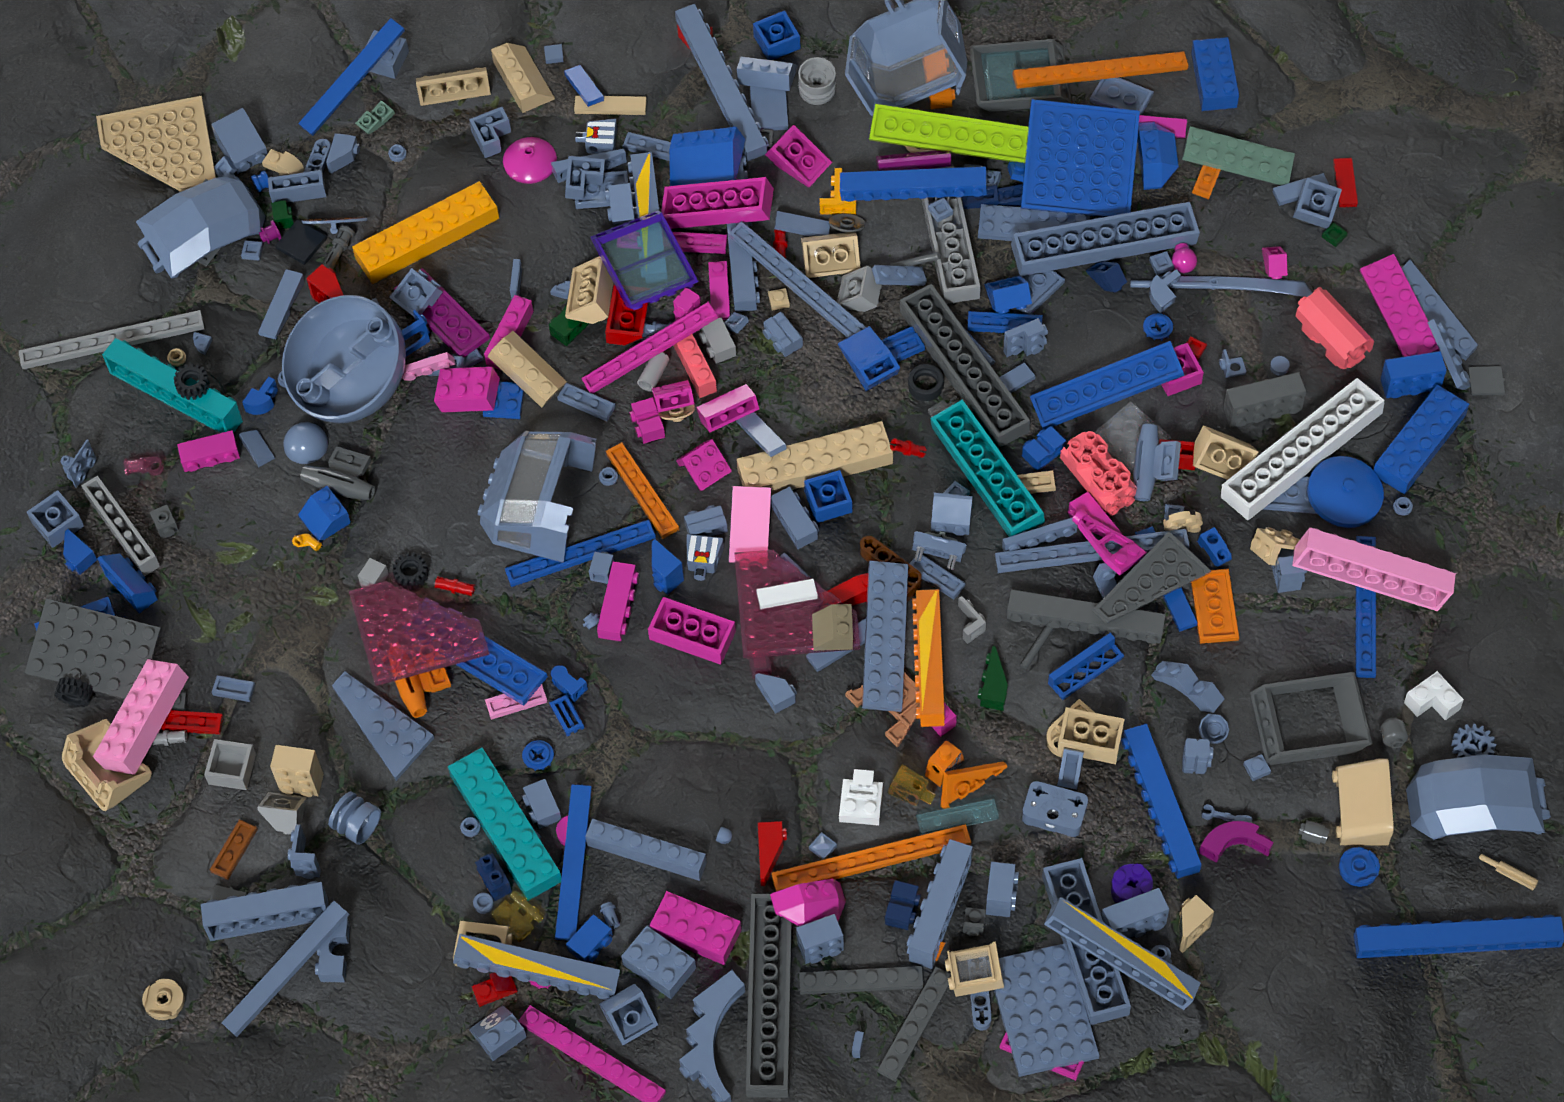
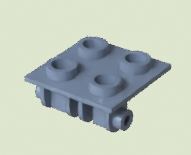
[61,440,96,488]

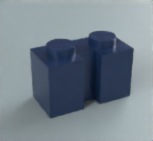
[885,881,921,930]

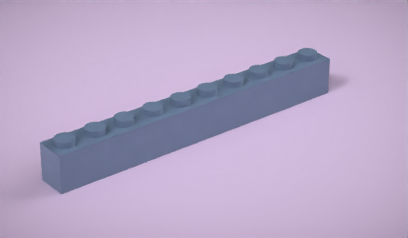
[675,4,769,162]
[727,155,760,312]

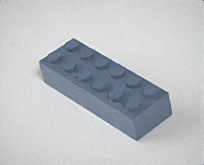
[907,839,973,969]
[201,881,329,941]

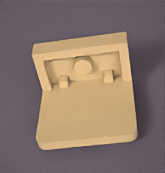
[1250,527,1300,565]

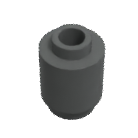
[1298,820,1330,845]

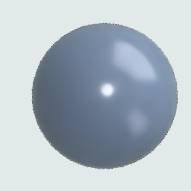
[283,422,328,464]

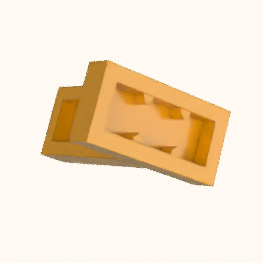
[820,168,856,215]

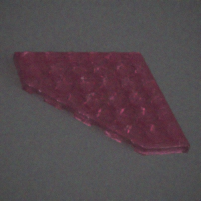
[734,550,860,658]
[349,581,490,686]

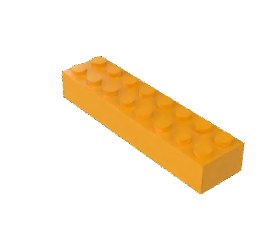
[352,181,499,284]

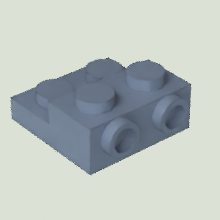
[390,268,443,317]
[1003,319,1048,357]

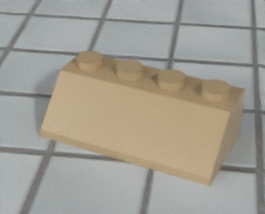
[491,43,555,113]
[416,67,491,106]
[565,256,615,324]
[488,331,567,408]

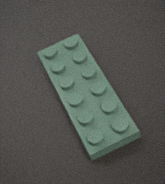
[1182,126,1295,185]

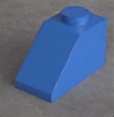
[63,529,97,575]

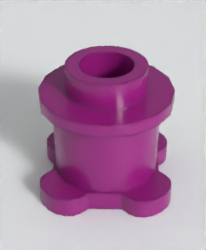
[259,220,281,244]

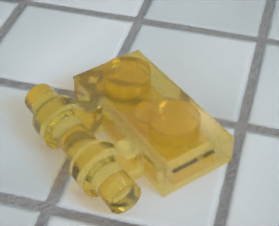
[491,891,544,943]

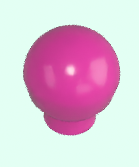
[1172,243,1197,273]

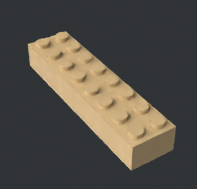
[737,421,893,495]

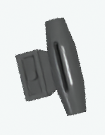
[300,446,375,500]

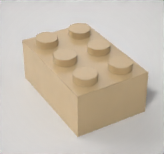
[1057,707,1125,764]
[270,745,324,797]

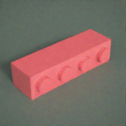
[673,334,717,398]

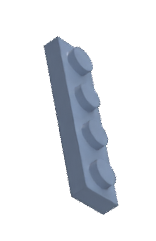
[1427,319,1471,390]
[1002,517,1077,552]

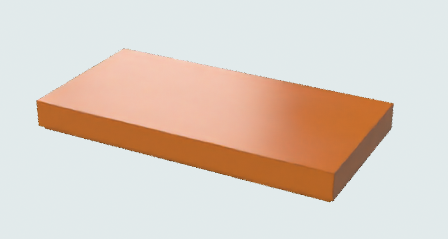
[1191,569,1239,644]

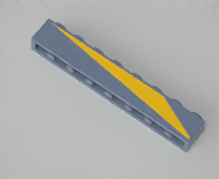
[628,152,668,285]
[1044,897,1200,1010]
[453,934,620,1000]

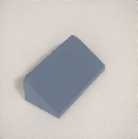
[239,430,275,467]

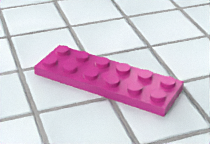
[1360,254,1440,357]

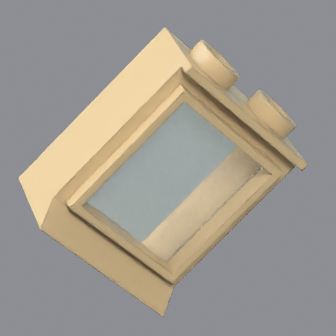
[945,942,1004,997]

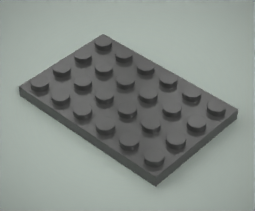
[25,598,161,699]

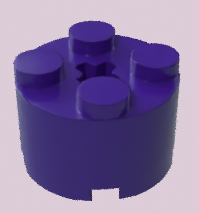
[1111,863,1153,904]

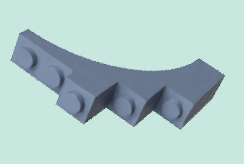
[679,970,745,1102]

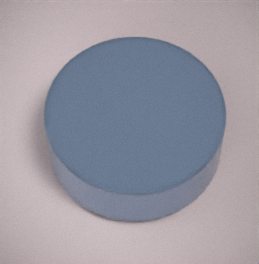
[1270,356,1290,375]
[473,892,494,914]

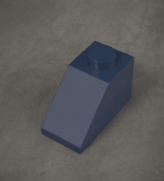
[1086,261,1127,292]

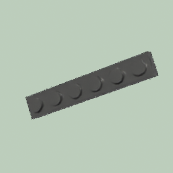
[799,966,923,995]
[878,967,951,1082]

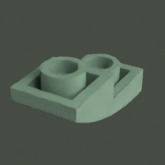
[355,101,395,135]

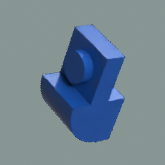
[242,377,278,415]

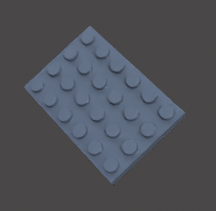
[986,944,1100,1077]

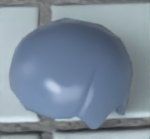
[1199,714,1229,744]

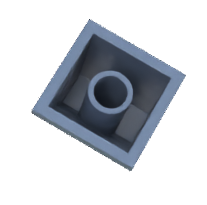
[211,108,268,174]

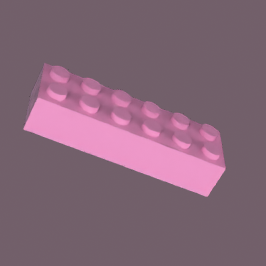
[93,659,189,775]

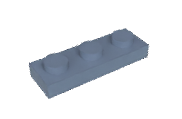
[872,265,927,286]

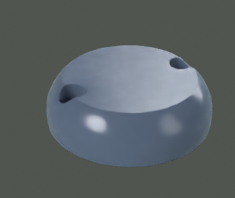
[282,295,406,423]

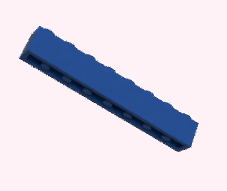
[840,167,987,202]
[1121,724,1201,879]

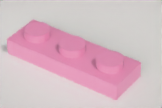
[402,352,456,381]
[485,685,547,720]

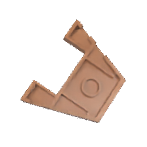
[845,672,920,747]

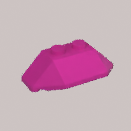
[770,879,846,926]

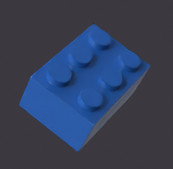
[1380,351,1446,398]

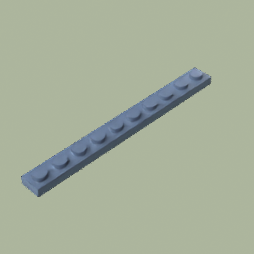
[729,221,866,338]
[995,529,1189,573]

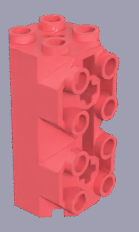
[1296,287,1374,369]
[1060,431,1137,516]

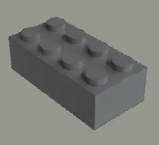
[1223,372,1306,428]

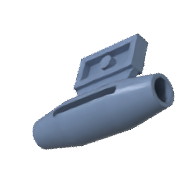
[1133,424,1181,501]

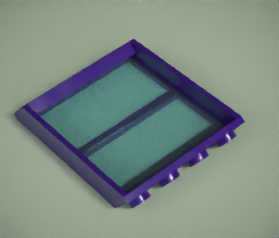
[591,211,698,310]

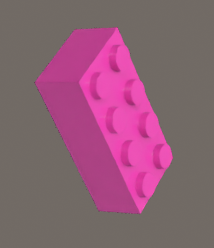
[648,597,736,665]
[649,891,741,965]

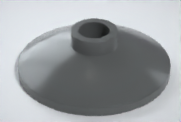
[829,214,865,233]

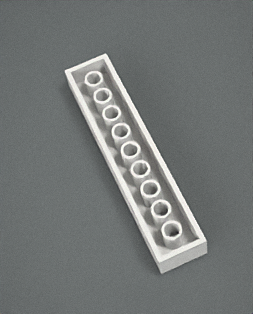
[1221,378,1385,520]

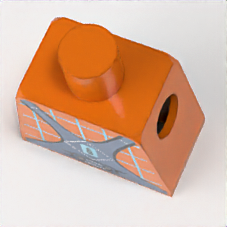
[925,740,964,788]

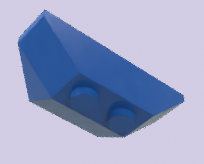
[1137,122,1178,190]

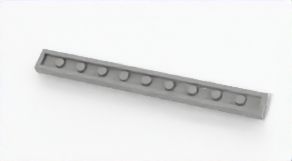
[19,310,204,369]

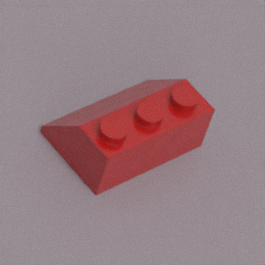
[605,285,650,345]

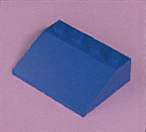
[669,127,746,186]

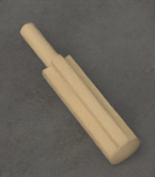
[1479,854,1538,891]

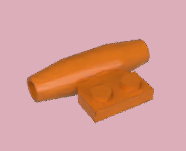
[388,646,451,718]

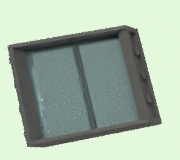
[970,39,1072,112]

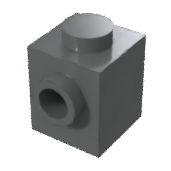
[150,505,179,539]

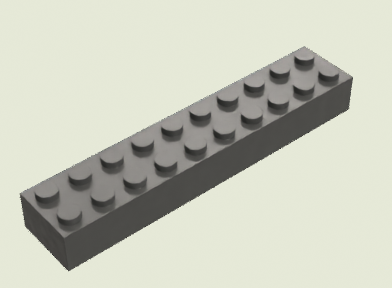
[900,284,1030,448]
[746,894,792,1098]

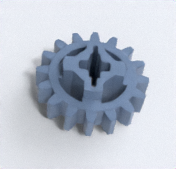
[1451,724,1496,758]

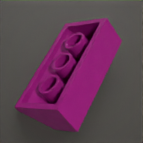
[876,150,951,171]

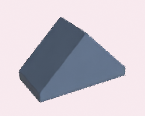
[1057,748,1084,789]

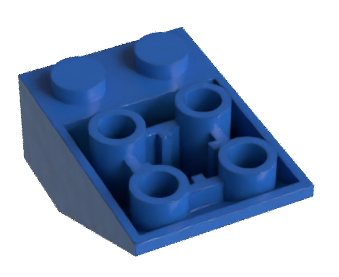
[838,326,900,391]

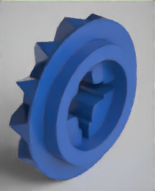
[1143,314,1173,341]
[522,740,554,771]

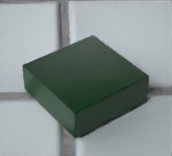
[1322,222,1348,247]

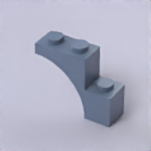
[1151,661,1225,713]

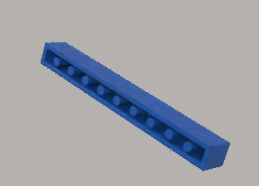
[1354,915,1564,958]

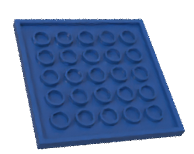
[1021,99,1140,217]

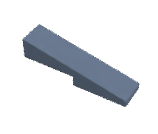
[551,149,627,183]
[258,269,304,339]

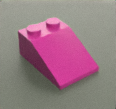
[765,125,832,188]

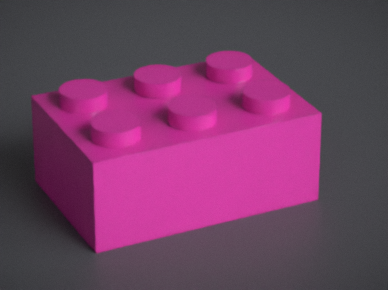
[434,367,500,412]

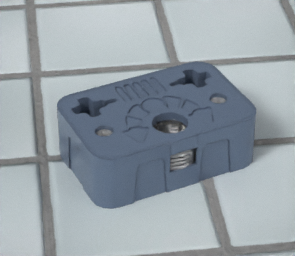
[1022,781,1088,837]

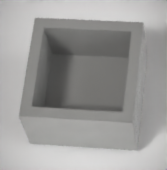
[204,739,256,790]

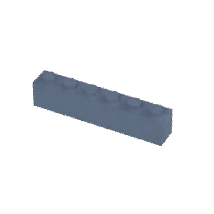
[585,819,707,881]

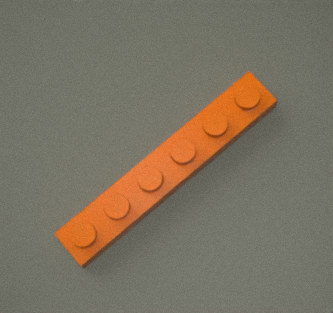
[606,442,679,539]

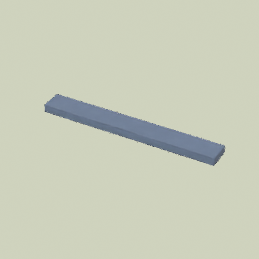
[222,901,350,1037]

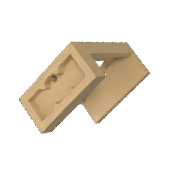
[453,921,513,966]

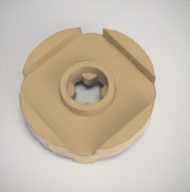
[1163,511,1203,533]
[142,979,185,1020]

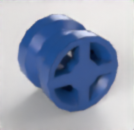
[251,171,269,193]

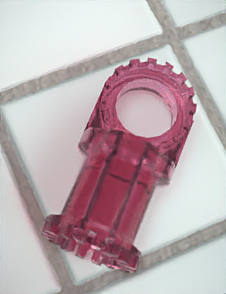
[123,456,164,476]

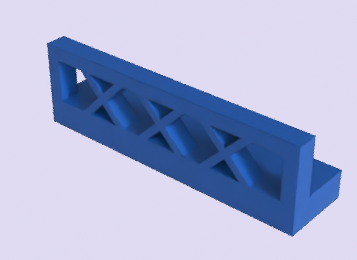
[1048,633,1124,700]

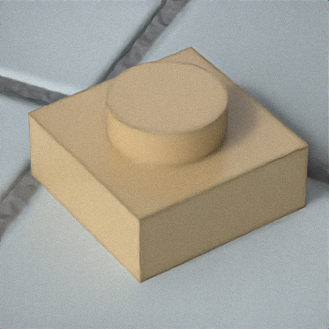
[768,288,790,311]

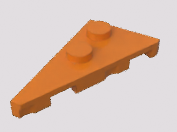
[940,762,1007,810]

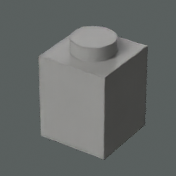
[358,558,389,592]

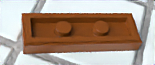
[210,819,258,880]

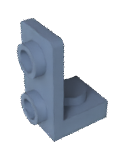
[1093,563,1117,599]

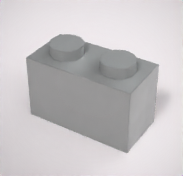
[699,318,736,363]

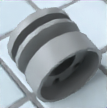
[798,57,836,105]

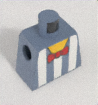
[575,119,617,154]
[687,534,724,581]

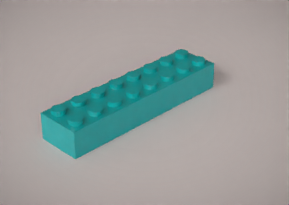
[102,338,243,433]
[930,399,1045,537]
[448,748,561,901]

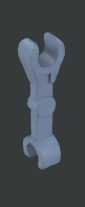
[1202,804,1252,823]

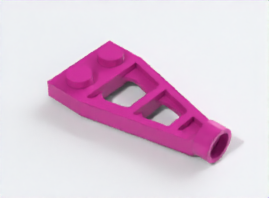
[1072,509,1147,575]

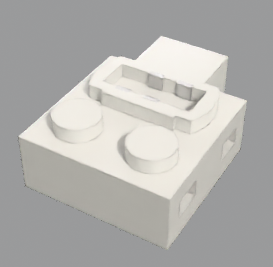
[839,769,883,825]

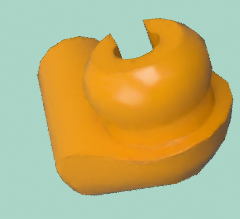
[292,534,322,551]

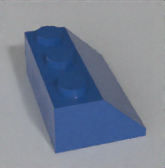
[97,553,157,613]

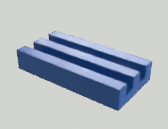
[549,694,584,737]

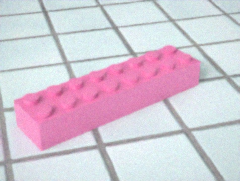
[1292,528,1456,611]

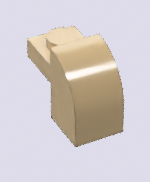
[262,149,304,176]

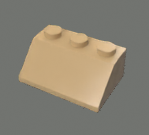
[801,232,860,278]
[1193,425,1259,480]

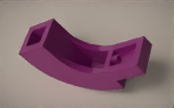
[1199,821,1274,863]

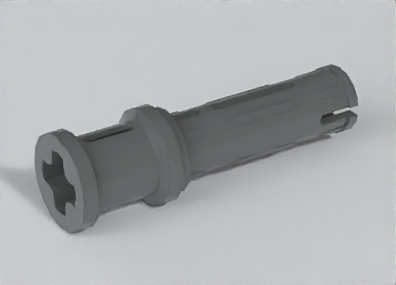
[323,226,355,269]

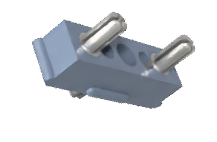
[912,531,967,570]

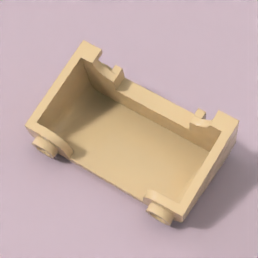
[62,719,152,811]
[1332,759,1393,845]

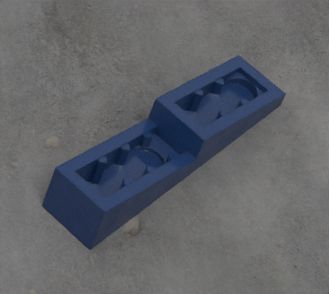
[962,184,1023,209]

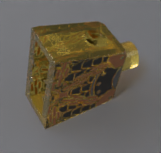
[887,764,936,806]

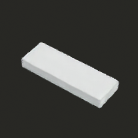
[756,579,817,609]

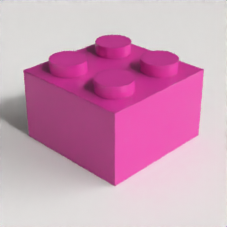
[1161,343,1204,396]

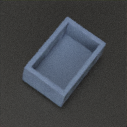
[1101,888,1169,938]
[621,926,696,999]

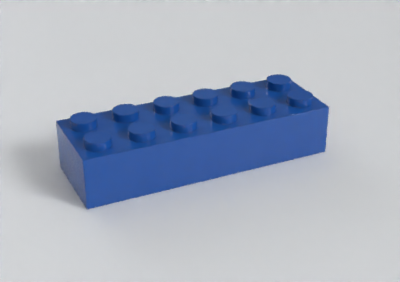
[1374,385,1469,495]

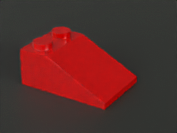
[306,264,344,303]

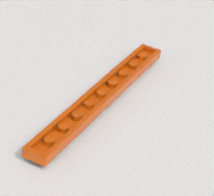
[1012,51,1189,89]
[771,824,971,892]

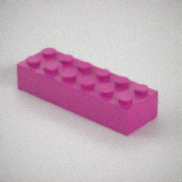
[661,177,774,229]

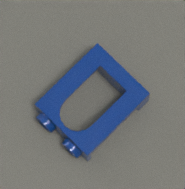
[401,310,430,356]

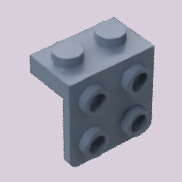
[288,824,321,879]

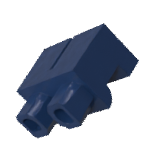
[475,853,512,901]

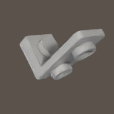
[958,596,986,644]

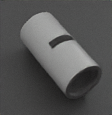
[637,352,670,391]

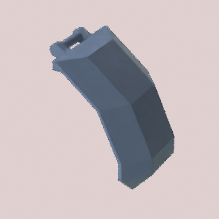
[136,177,266,278]
[1406,755,1551,840]

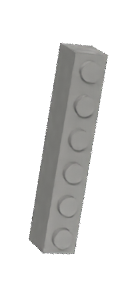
[81,476,160,576]

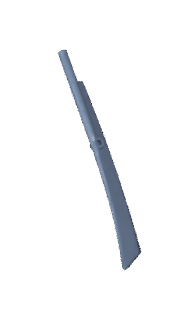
[1130,276,1312,297]

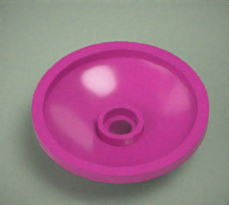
[503,137,557,184]

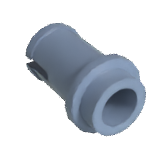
[600,902,620,929]

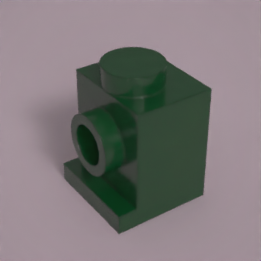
[271,200,294,230]

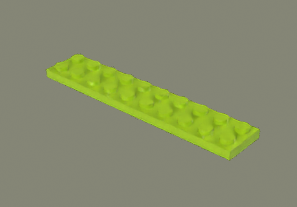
[869,104,1028,164]

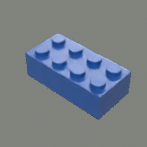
[1191,37,1239,111]

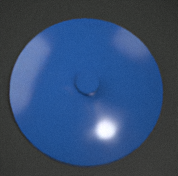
[1307,456,1384,528]

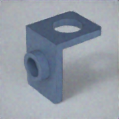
[1219,349,1246,378]

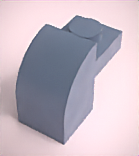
[1149,269,1181,313]

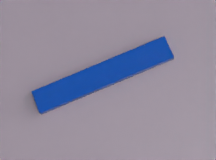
[1135,526,1197,632]

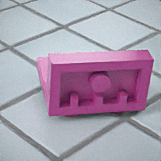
[676,439,731,491]

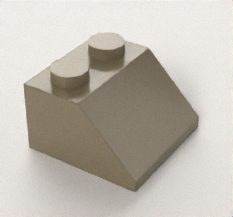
[812,604,853,651]

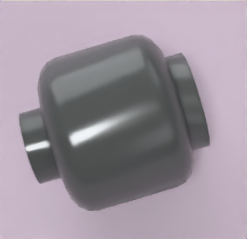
[1380,718,1408,748]

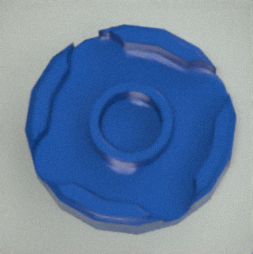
[1338,847,1380,887]

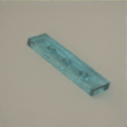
[916,799,999,835]

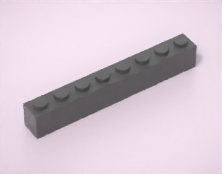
[1007,590,1165,644]

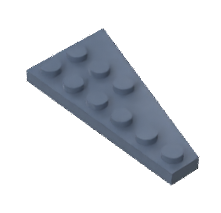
[1401,260,1478,361]
[332,671,434,781]

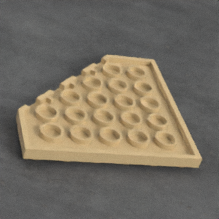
[96,96,216,192]

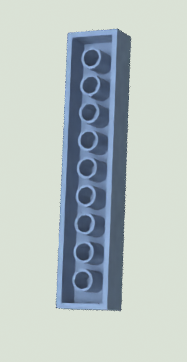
[1011,202,1200,276]

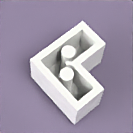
[1404,671,1464,720]

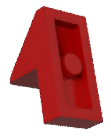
[472,973,517,1007]

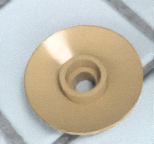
[658,405,695,422]

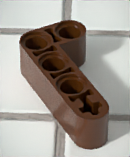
[860,536,921,604]

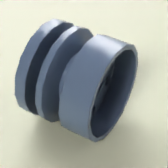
[328,792,381,845]

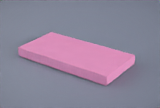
[729,486,771,564]

